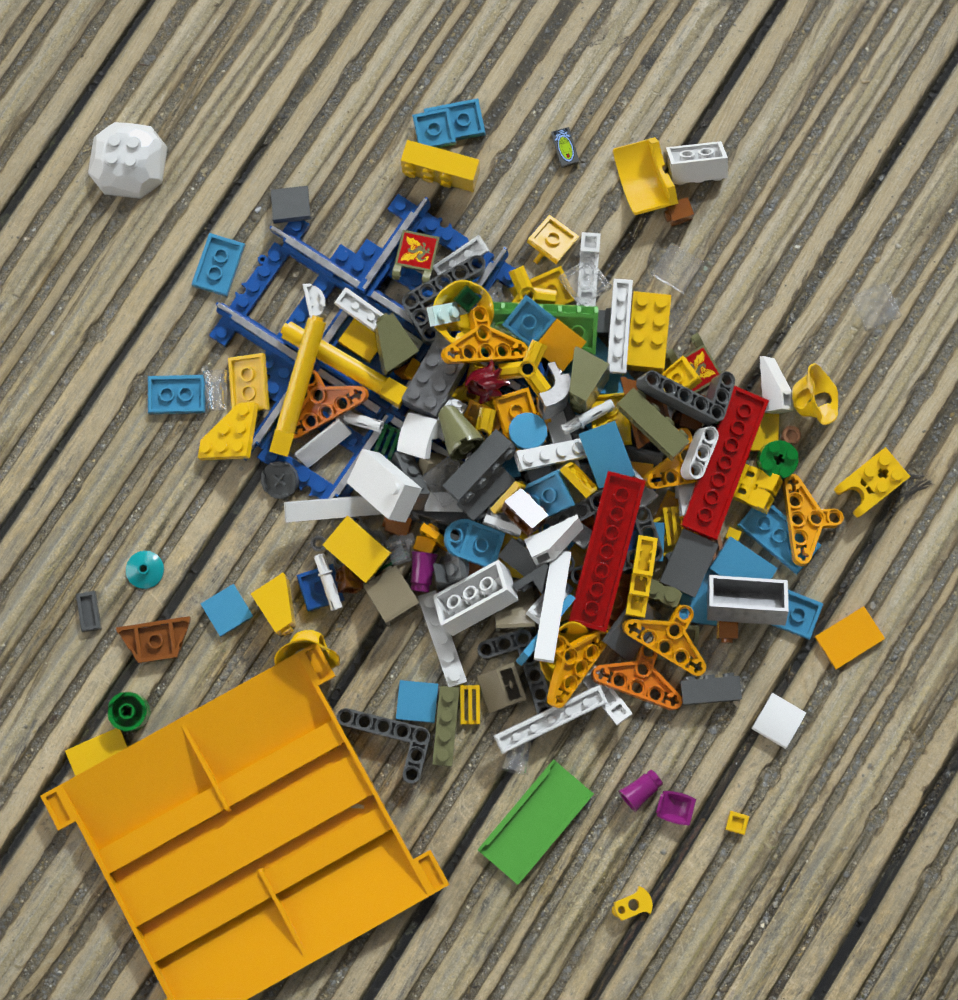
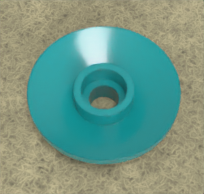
[126,551,164,589]

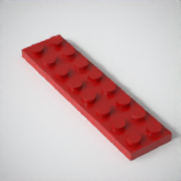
[680,386,769,541]
[568,471,646,632]

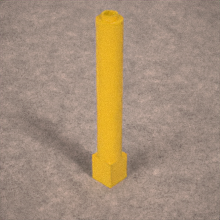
[269,315,326,457]
[280,322,407,409]

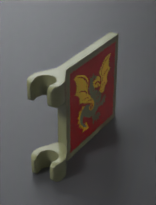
[392,230,440,284]
[666,333,721,393]

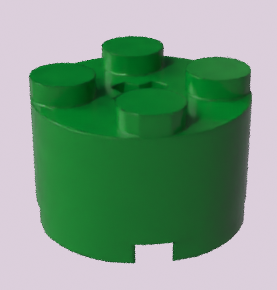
[756,440,799,479]
[107,692,151,732]

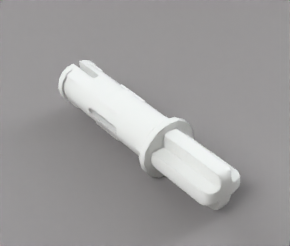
[561,399,616,435]
[329,409,384,433]
[314,553,343,611]

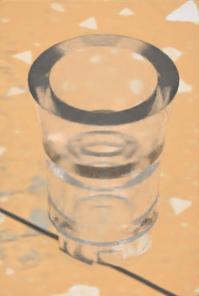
[202,370,229,411]
[501,741,531,775]

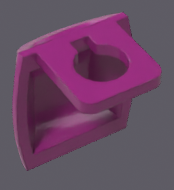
[656,791,696,825]

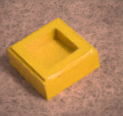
[725,811,750,835]

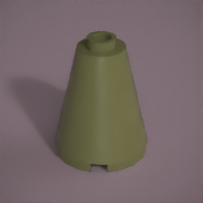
[438,405,484,461]

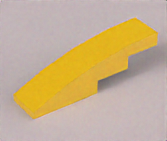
[625,535,658,619]

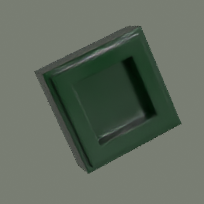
[453,285,481,313]

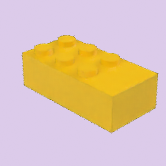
[401,140,480,192]
[626,291,671,374]

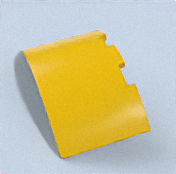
[613,137,678,215]

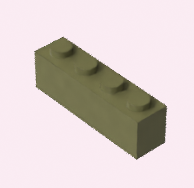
[616,387,689,461]
[432,686,460,767]

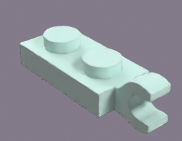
[427,302,467,327]

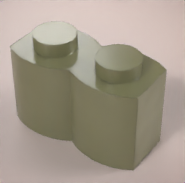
[648,579,682,609]

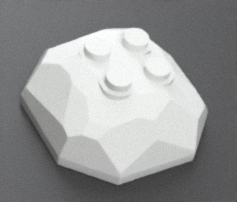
[88,122,167,199]

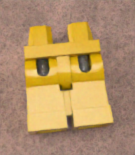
[733,464,783,514]

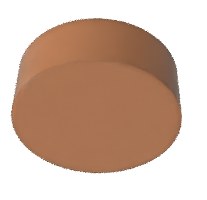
[781,426,801,446]

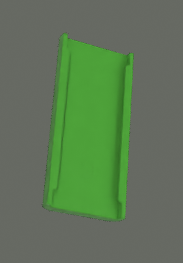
[481,301,598,356]
[478,759,594,885]

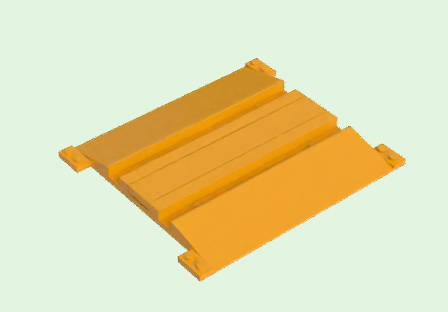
[40,643,450,1000]

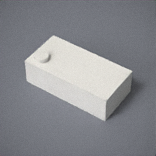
[346,449,422,523]
[433,560,519,636]

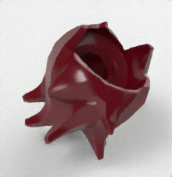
[465,359,511,405]

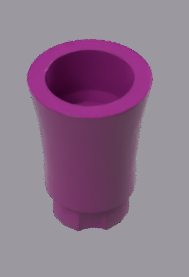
[411,551,438,592]
[618,770,663,812]

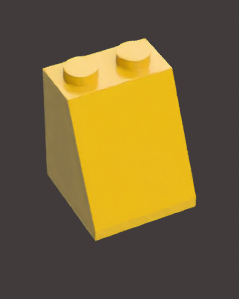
[251,573,296,637]

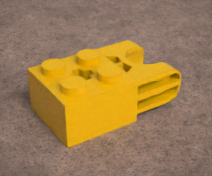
[834,447,911,518]

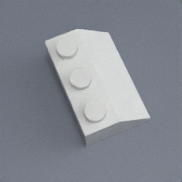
[666,141,728,185]

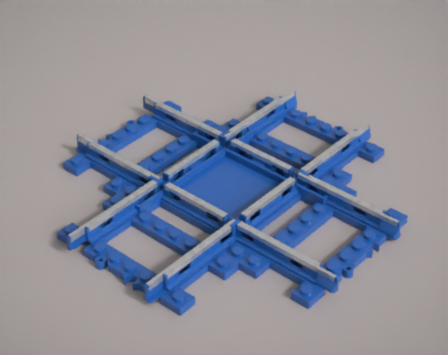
[209,194,537,521]

